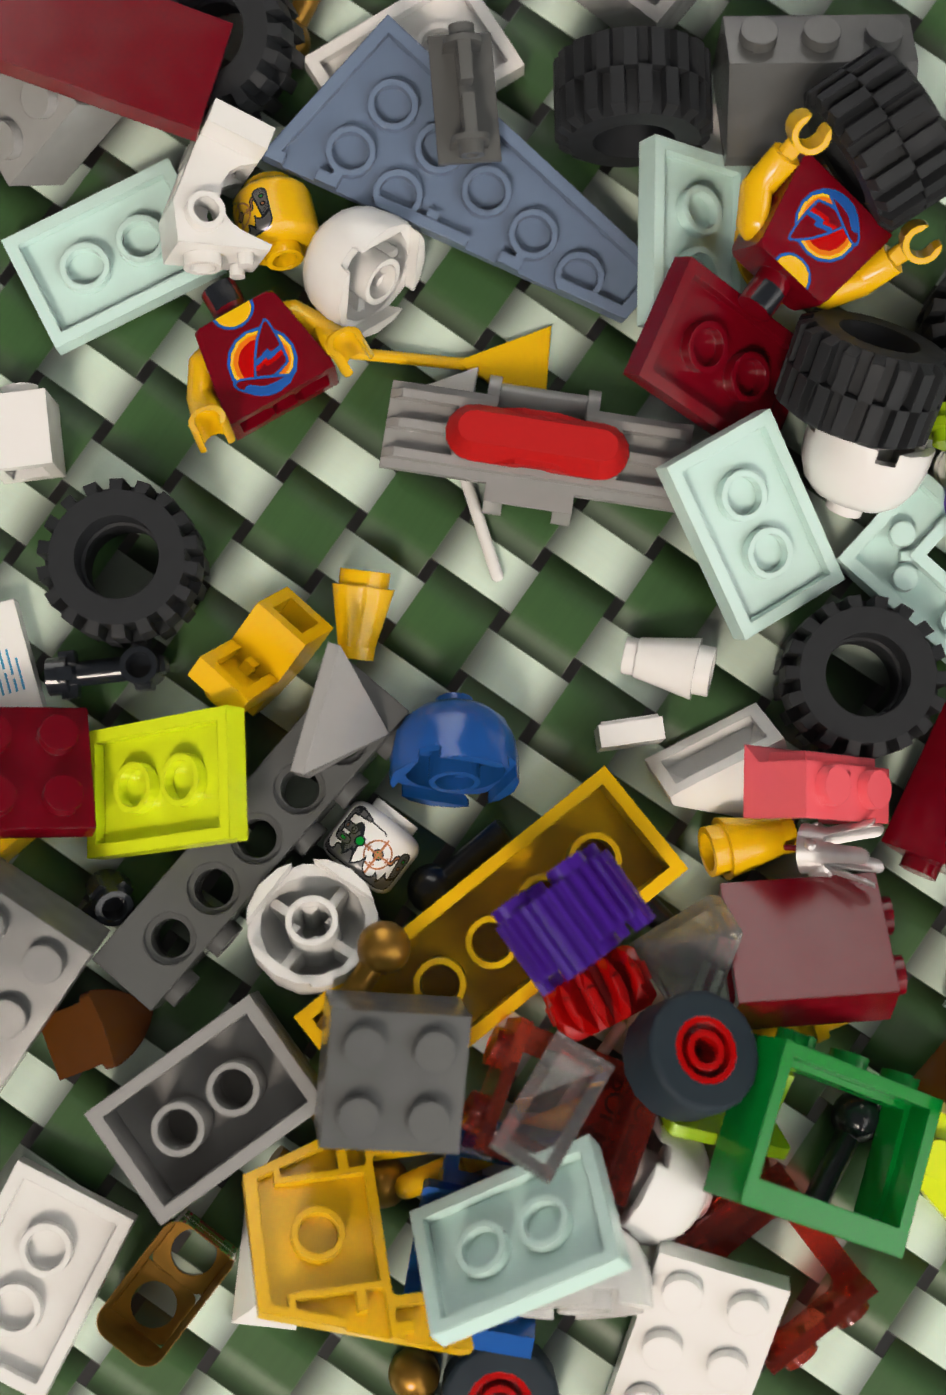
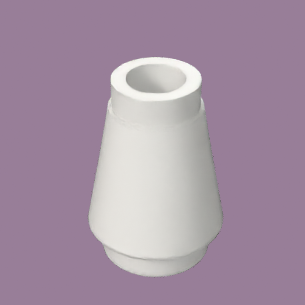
[621,636,717,700]

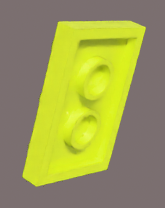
[87,705,248,860]

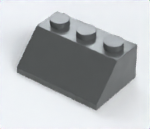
[711,14,918,166]

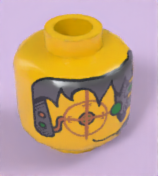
[232,171,319,271]

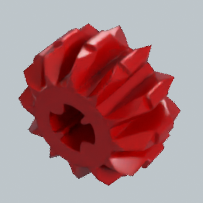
[541,945,657,1042]

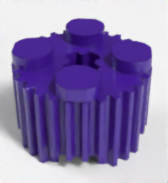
[492,843,656,997]

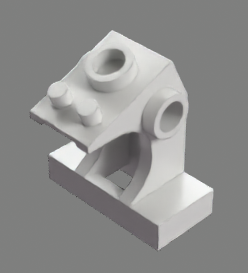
[159,98,275,280]

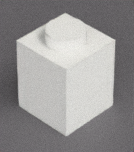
[0,383,66,484]

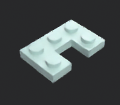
[836,473,946,664]

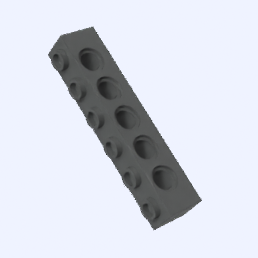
[92,661,410,1011]

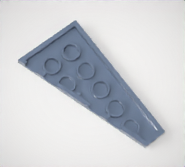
[261,14,638,324]

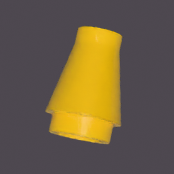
[332,568,395,661]
[698,817,798,880]

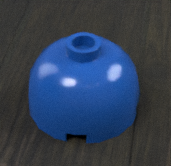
[389,692,519,808]

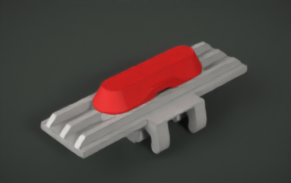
[379,375,694,527]

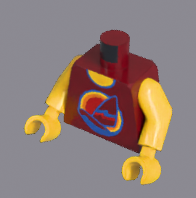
[732,108,942,321]
[186,277,374,453]

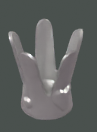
[783,818,885,888]

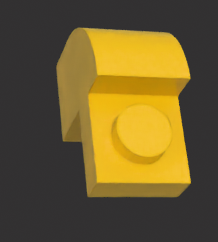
[187,586,333,716]

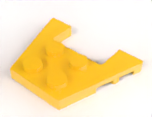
[242,1140,474,1356]

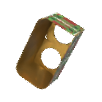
[96,1208,238,1367]

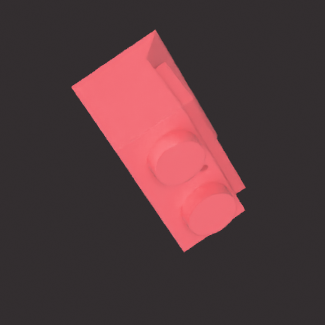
[743,744,892,825]

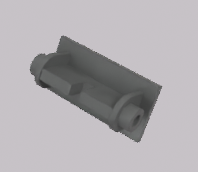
[427,21,502,166]

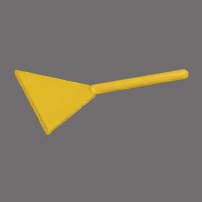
[350,326,551,389]

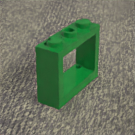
[703,1027,944,1258]

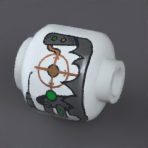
[324,798,419,894]

